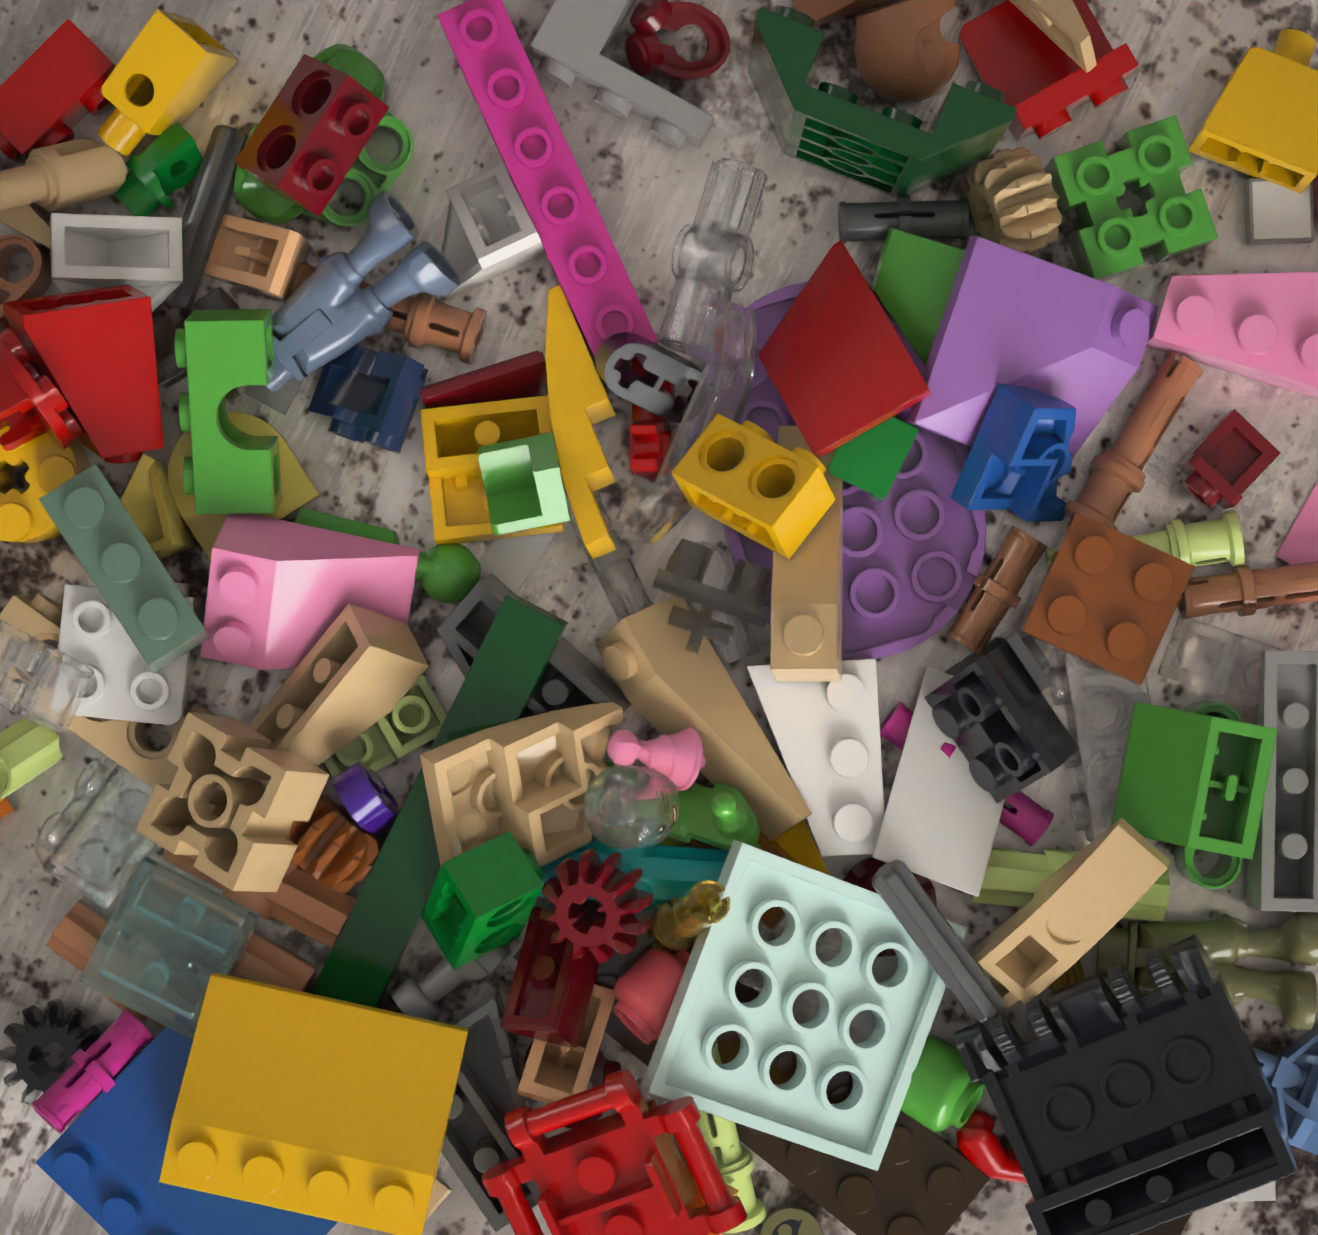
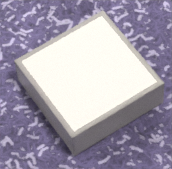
[1245,178,1315,245]

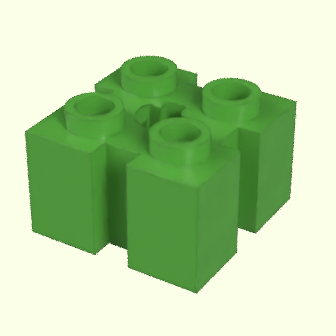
[1044,115,1218,282]

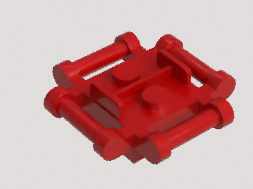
[481,1068,747,1235]

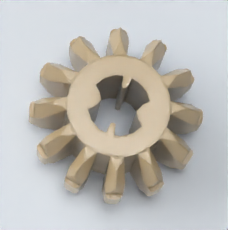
[965,147,1062,255]

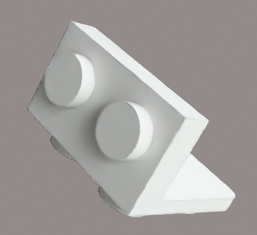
[53,575,206,725]

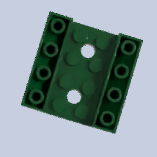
[748,6,1017,198]

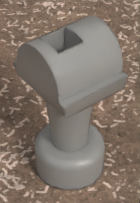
[390,945,512,1021]

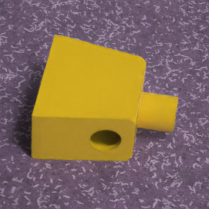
[97,9,239,157]
[1188,29,1318,194]

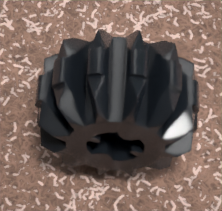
[0,999,105,1105]

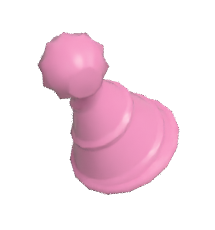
[606,727,706,791]

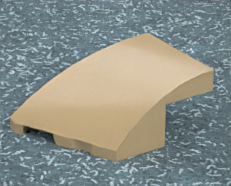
[420,702,623,867]

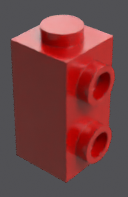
[0,18,116,160]

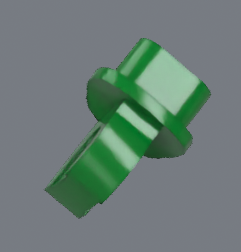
[113,122,203,216]

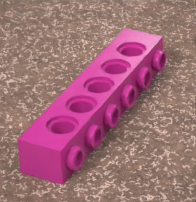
[437,0,658,367]

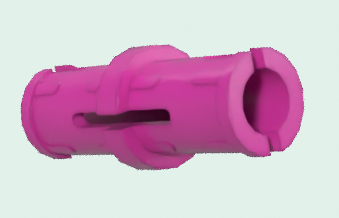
[30,1010,154,1134]

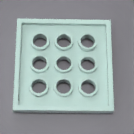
[641,840,968,1171]

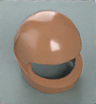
[854,0,960,103]

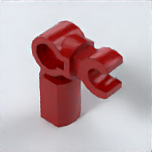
[629,357,676,478]

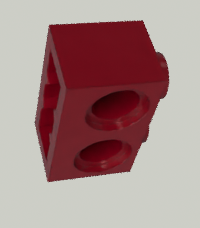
[234,54,389,217]

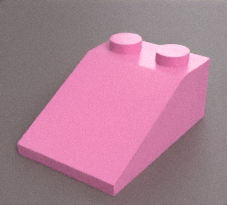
[200,514,420,670]

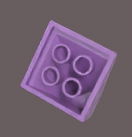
[907,236,1159,459]

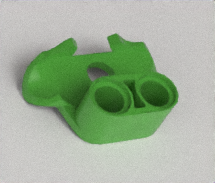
[234,44,414,226]

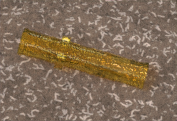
[646,880,730,954]

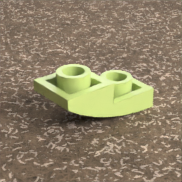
[322,673,447,779]

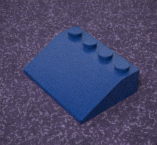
[35,1011,338,1235]

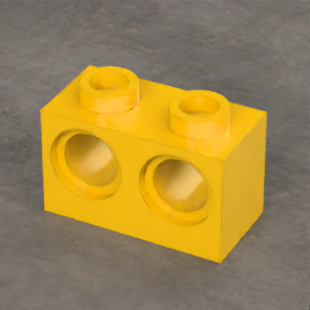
[671,413,835,560]

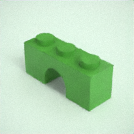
[175,309,282,514]

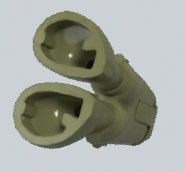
[1096,912,1318,1030]

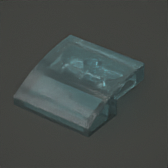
[79,856,261,1040]

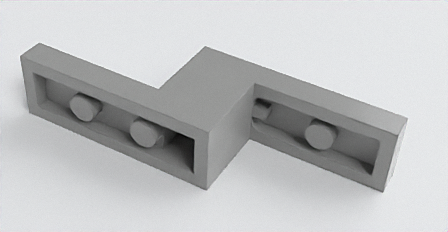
[530,0,712,149]

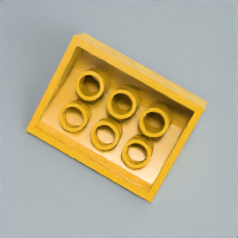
[159,972,469,1235]

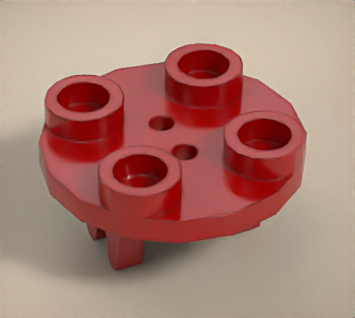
[0,328,84,451]

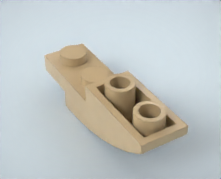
[969,817,1171,1014]

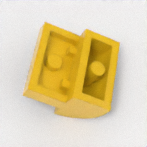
[420,395,564,545]

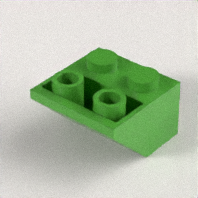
[1110,702,1278,860]

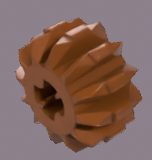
[286,793,382,893]

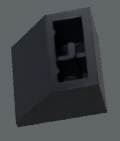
[924,642,1080,803]

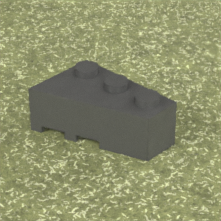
[437,574,631,726]
[442,988,541,1232]

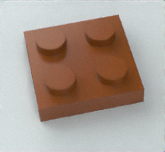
[1020,512,1195,685]

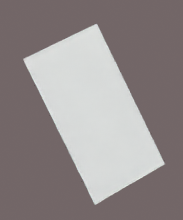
[872,666,1005,897]

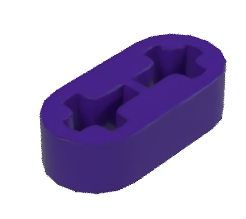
[331,761,401,837]

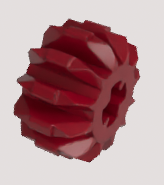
[539,848,654,964]

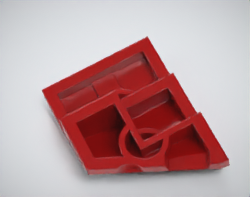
[758,240,931,458]

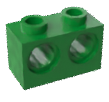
[421,831,544,970]

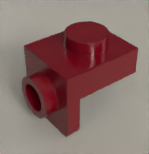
[1177,409,1280,509]

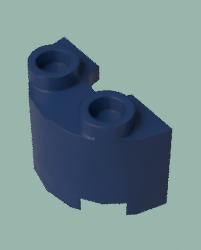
[308,344,428,454]

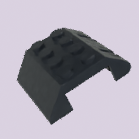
[954,934,1298,1235]

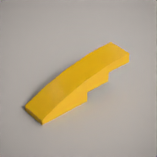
[545,285,616,559]

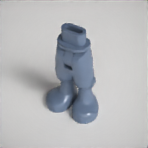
[266,190,461,392]

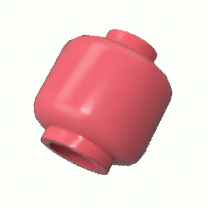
[613,948,690,1045]

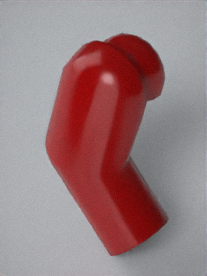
[956,1110,1027,1184]

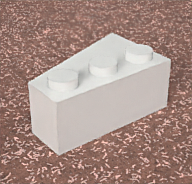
[745,658,884,857]

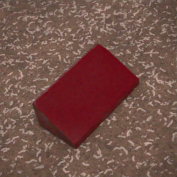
[421,350,548,409]
[500,907,599,1047]

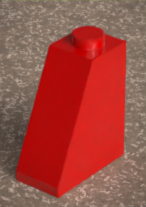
[3,284,164,464]

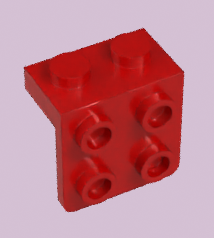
[959,0,1139,142]

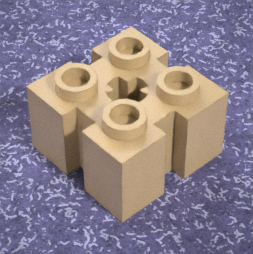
[136,712,330,892]

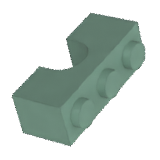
[39,463,209,674]

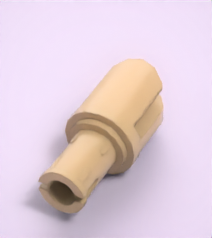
[0,138,127,212]

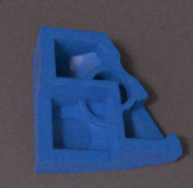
[950,383,1076,522]

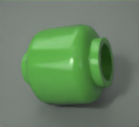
[900,1035,985,1132]

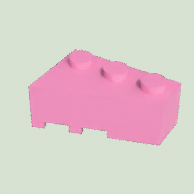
[1146,272,1318,399]

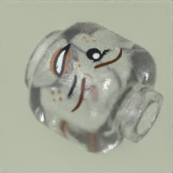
[583,764,680,850]

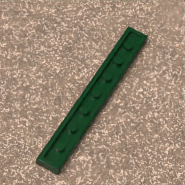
[311,592,568,1008]

